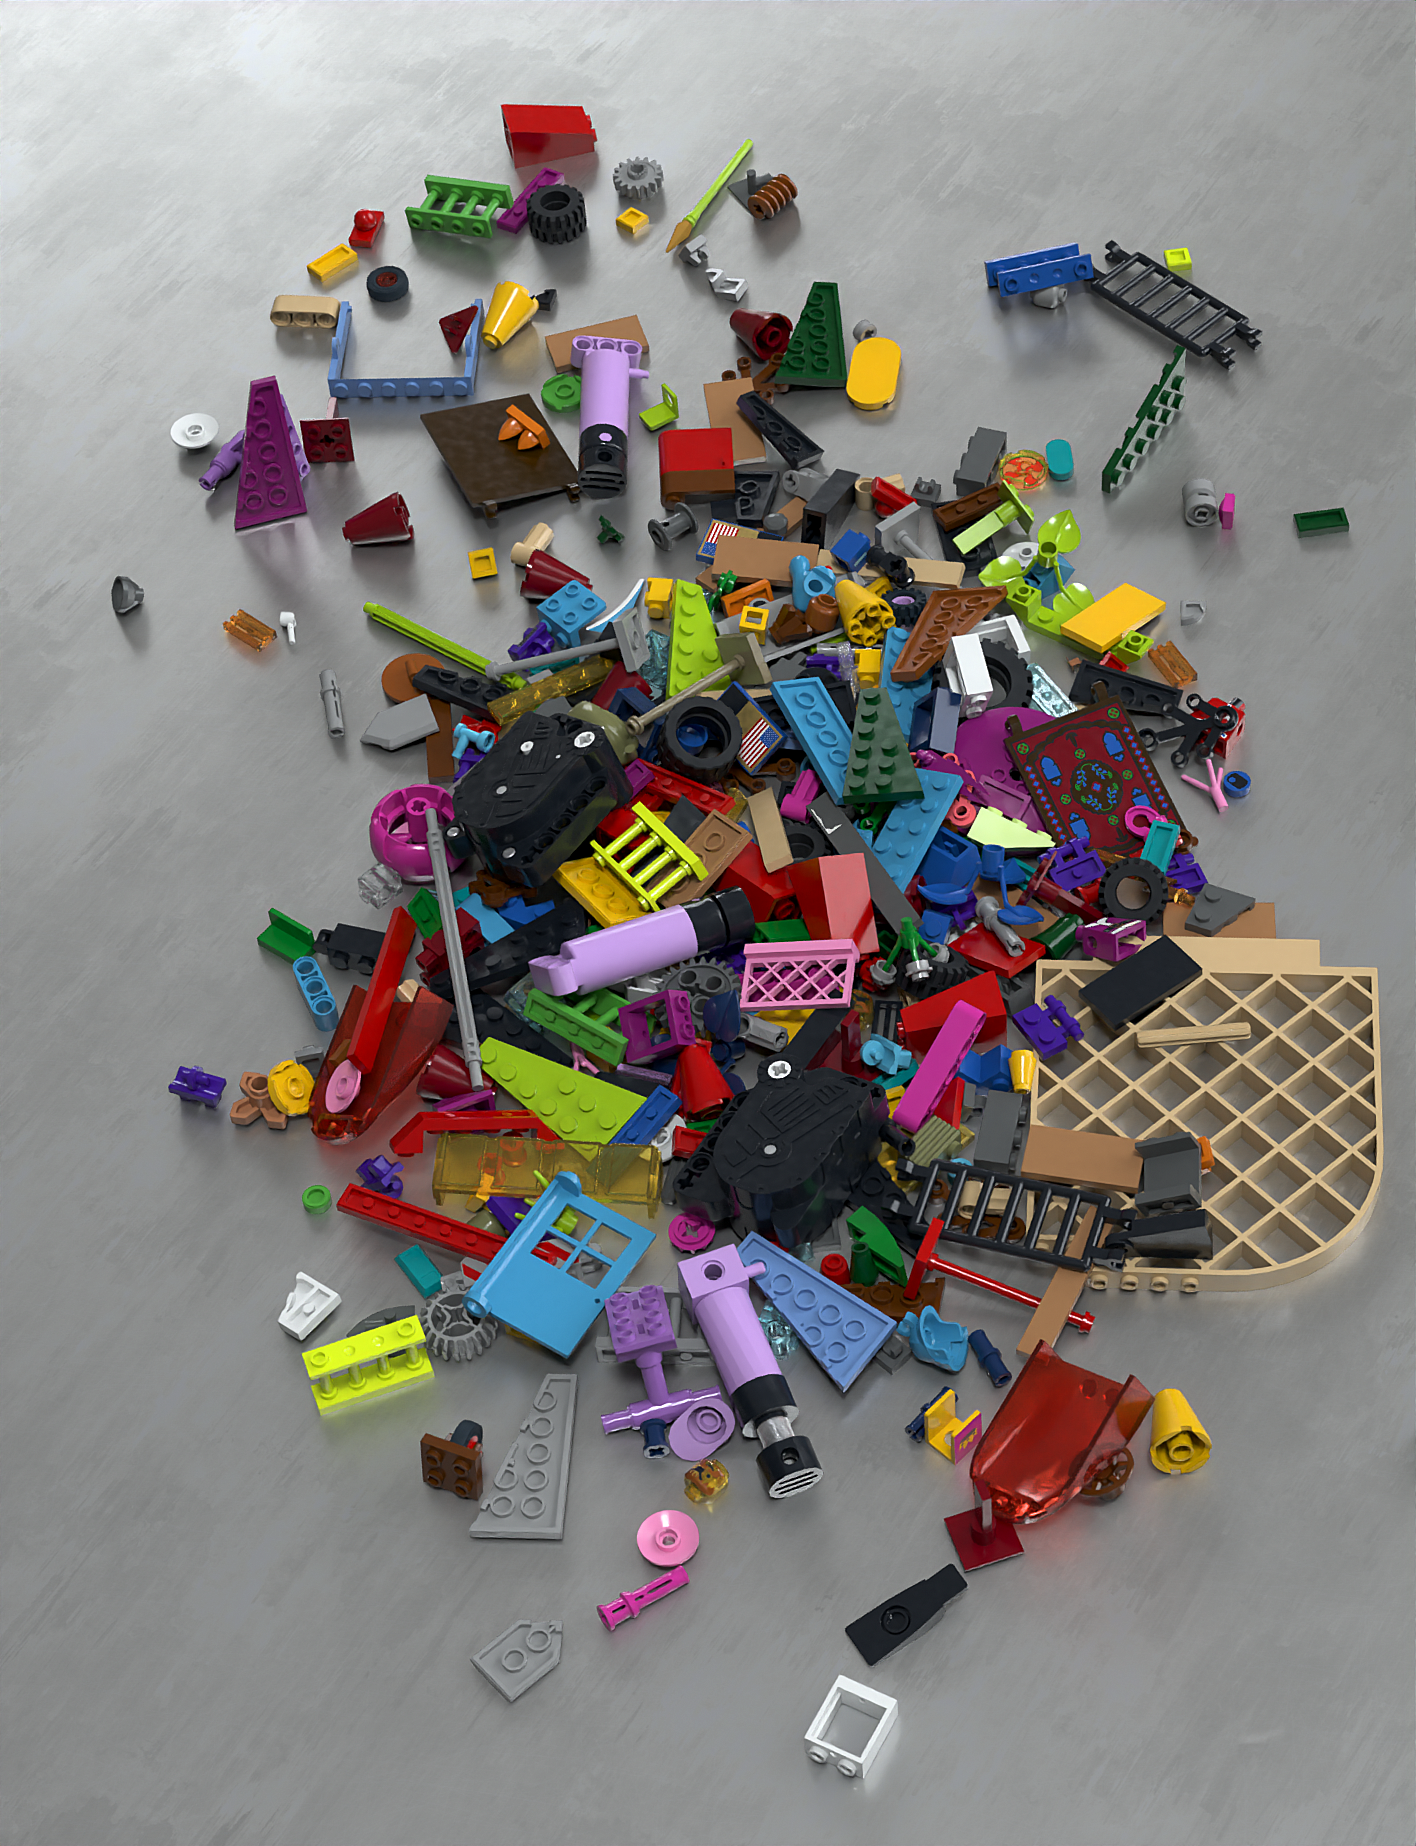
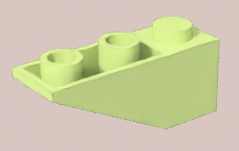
[967,806,1055,851]

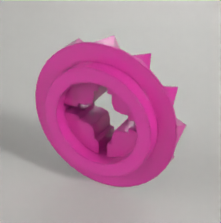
[668,1212,715,1254]

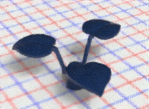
[648,990,746,1095]

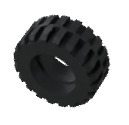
[931,638,1034,728]

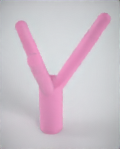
[1181,759,1229,812]
[569,1042,600,1074]

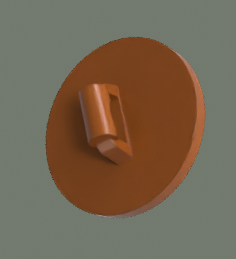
[381,653,444,704]

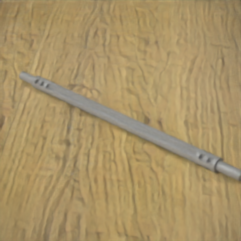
[425,808,484,1091]

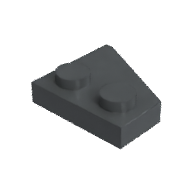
[1185,883,1256,937]

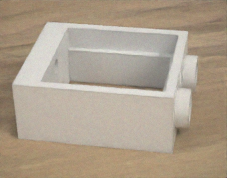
[966,615,1031,678]
[942,633,993,718]
[804,1674,898,1779]

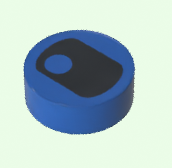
[1223,771,1251,797]

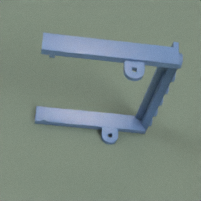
[327,299,484,398]

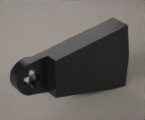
[1104,1209,1213,1260]

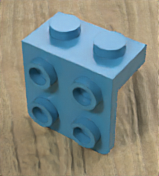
[536,580,607,649]

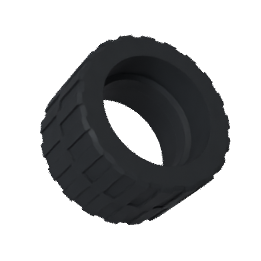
[656,696,743,786]

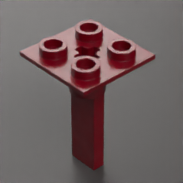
[300,397,355,463]
[1016,851,1108,925]
[819,1009,884,1082]
[944,1479,1024,1572]

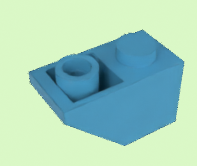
[1022,554,1075,600]

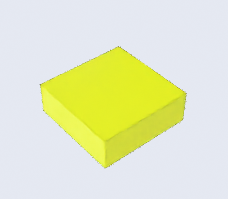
[1164,248,1192,272]

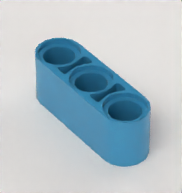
[455,893,515,947]
[293,956,340,1032]

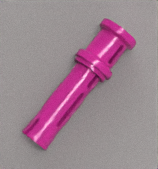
[597,1565,690,1631]

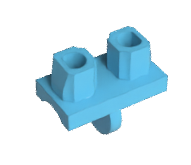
[860,1034,912,1075]

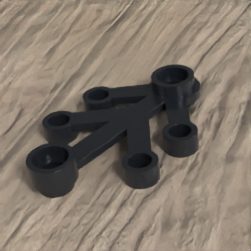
[1138,693,1239,768]

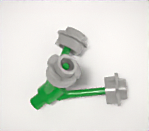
[870,917,949,985]

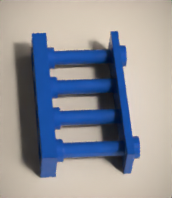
[984,242,1094,297]

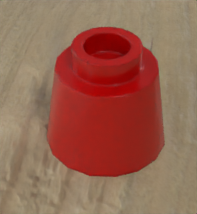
[819,1254,851,1285]

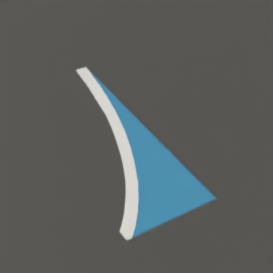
[586,578,645,633]

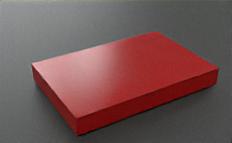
[947,922,1046,979]

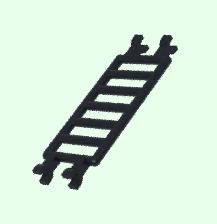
[1084,240,1262,370]
[881,1158,1138,1273]

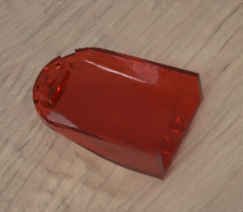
[308,985,454,1145]
[970,1339,1155,1524]

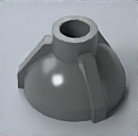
[111,576,144,613]

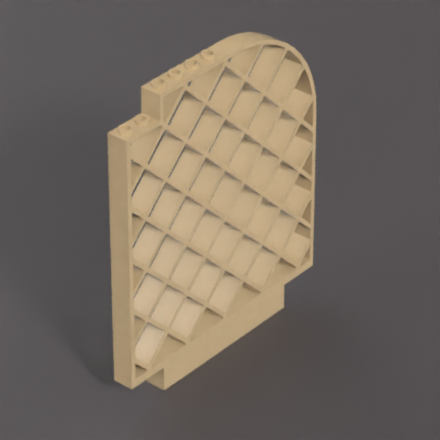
[1026,935,1384,1292]

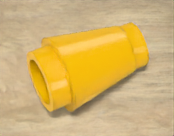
[1008,1050,1037,1095]

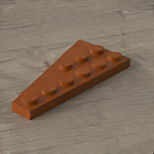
[890,585,1008,683]

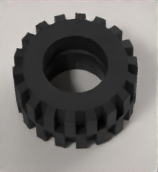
[526,184,587,243]
[784,823,831,866]
[1098,857,1168,925]
[894,939,970,1000]

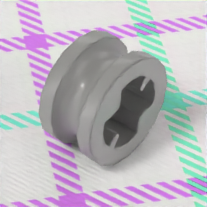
[853,320,877,342]

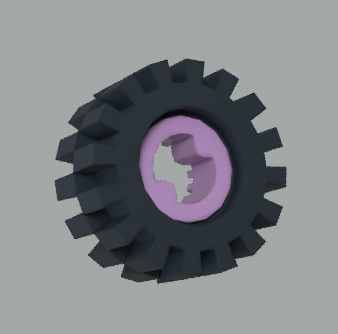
[880,588,927,628]

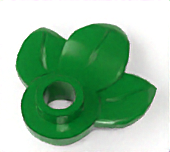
[707,570,738,614]

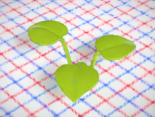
[978,509,1095,618]

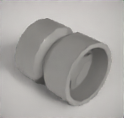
[1182,478,1218,527]

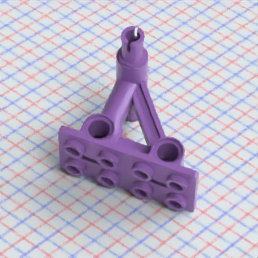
[199,394,310,491]
[601,1285,722,1434]

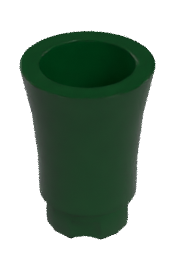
[1029,913,1084,964]

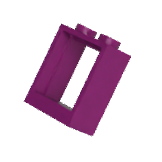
[618,989,696,1065]

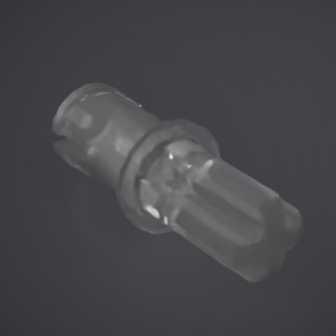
[836,641,861,693]

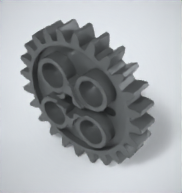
[652,957,742,1038]

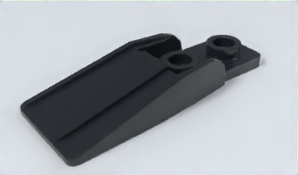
[845,1564,969,1667]

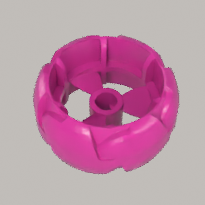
[369,784,466,882]

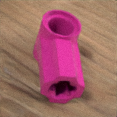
[780,769,823,824]

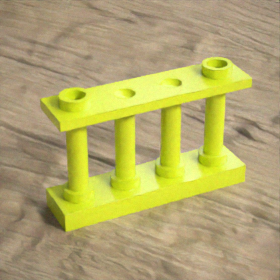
[590,801,709,912]
[302,1315,435,1416]

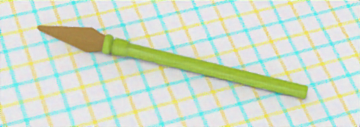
[665,139,753,253]

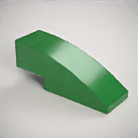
[846,1206,908,1287]

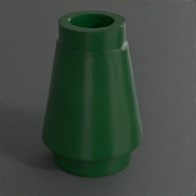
[849,1242,879,1287]

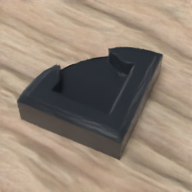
[530,289,557,311]

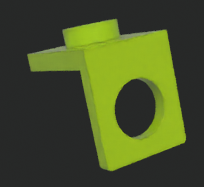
[639,383,679,431]

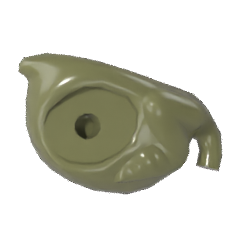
[566,701,639,766]

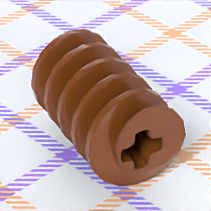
[747,174,798,220]

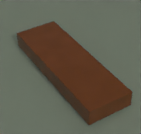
[933,482,1003,532]

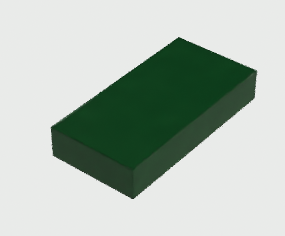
[1293,507,1349,538]

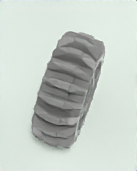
[418,1285,499,1362]

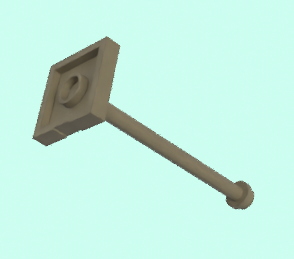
[625,632,773,736]

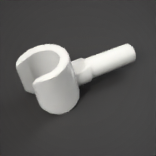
[280,612,297,645]

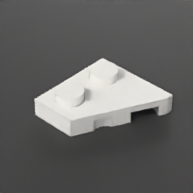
[278,1271,342,1341]

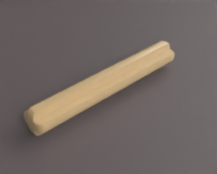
[1136,1022,1251,1048]

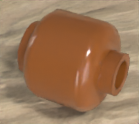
[804,594,840,634]

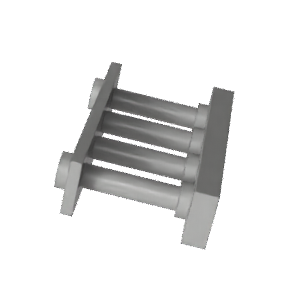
[595,1285,716,1366]

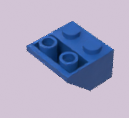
[914,825,982,887]

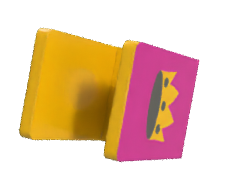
[924,1389,982,1465]

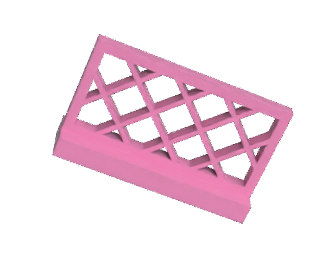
[740,939,860,1012]

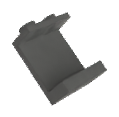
[1135,1132,1202,1218]

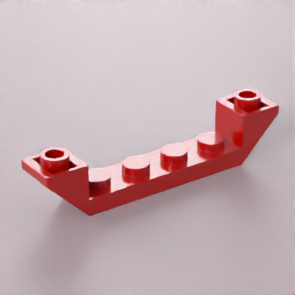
[389,1110,565,1157]

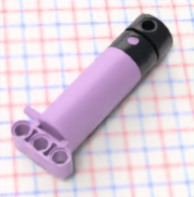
[570,335,649,499]
[528,885,755,996]

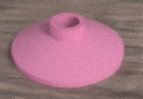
[325,1060,361,1114]
[637,1510,699,1567]

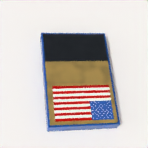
[696,518,784,565]
[706,681,788,775]

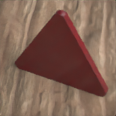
[439,305,478,354]

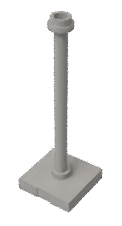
[874,502,1002,621]
[485,607,651,681]

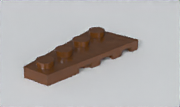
[839,1277,945,1325]

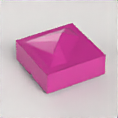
[1218,493,1235,530]

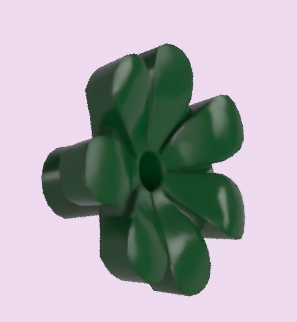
[596,515,625,544]

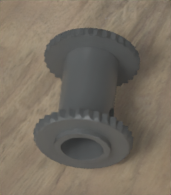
[648,502,698,551]

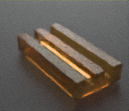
[223,609,277,652]
[1148,640,1198,688]

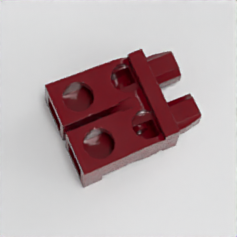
[415,907,485,988]

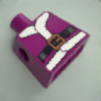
[1075,917,1146,962]

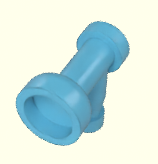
[451,723,495,759]

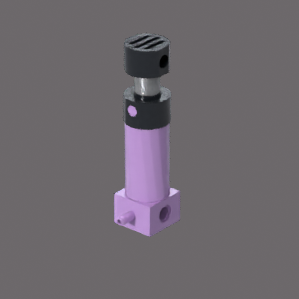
[677,1244,824,1498]

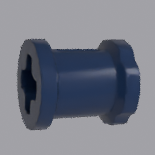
[639,1418,670,1459]

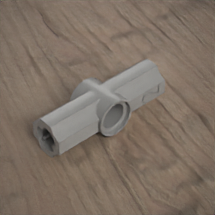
[737,1011,789,1052]

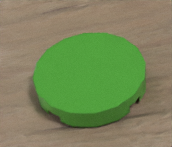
[541,374,581,413]

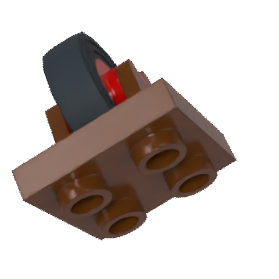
[420,1420,484,1501]

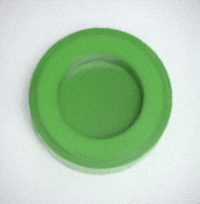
[302,1185,332,1214]

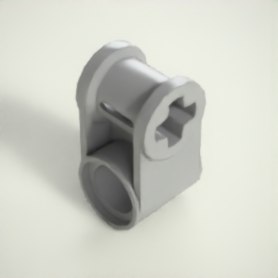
[782,468,829,502]

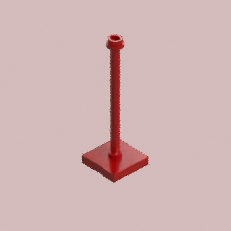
[903,1217,1095,1333]

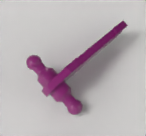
[916,750,990,804]

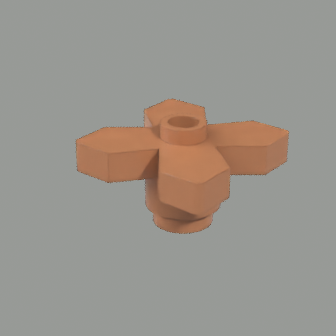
[230,1072,289,1129]

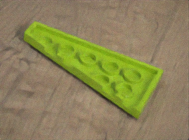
[665,579,731,701]
[479,1037,648,1164]

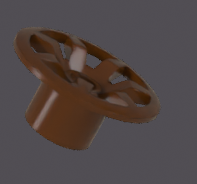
[1069,1442,1134,1500]

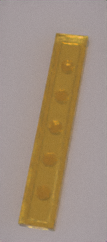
[487,654,626,725]

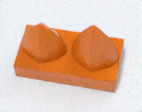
[498,404,550,450]
[720,579,774,618]

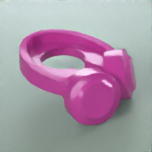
[1125,805,1168,842]

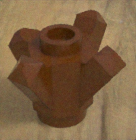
[768,603,813,645]

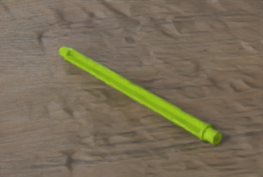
[363,602,527,690]

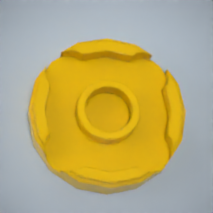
[267,1060,316,1117]

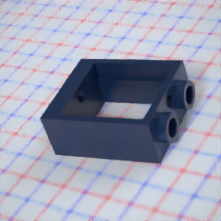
[608,687,667,765]
[908,687,962,764]

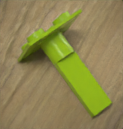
[952,479,1035,556]

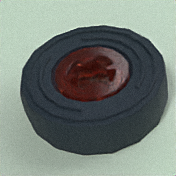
[366,266,409,302]

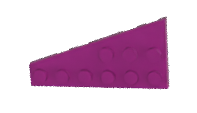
[234,375,307,529]

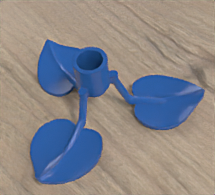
[917,844,1044,925]

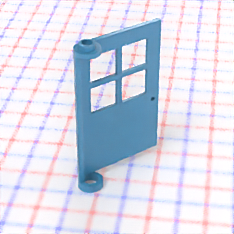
[461,1171,657,1359]

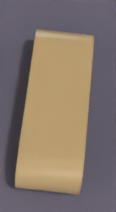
[270,295,341,329]

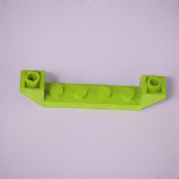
[1006,581,1154,664]

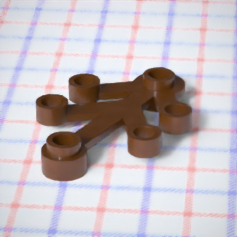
[722,353,789,405]
[713,751,796,797]
[468,869,545,908]
[929,1177,1026,1244]

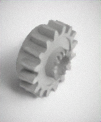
[613,157,664,199]

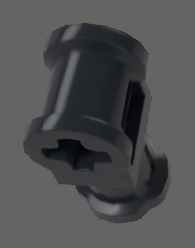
[865,544,915,588]

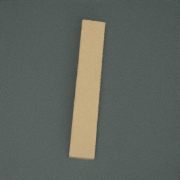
[817,549,965,589]
[747,787,794,873]

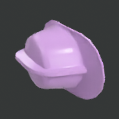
[669,1398,735,1461]

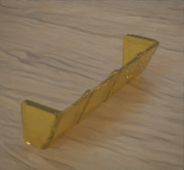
[432,1133,664,1219]

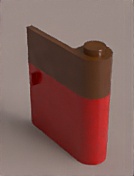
[658,427,735,510]

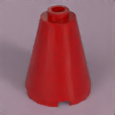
[679,1044,735,1124]

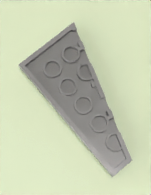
[469,1374,578,1539]

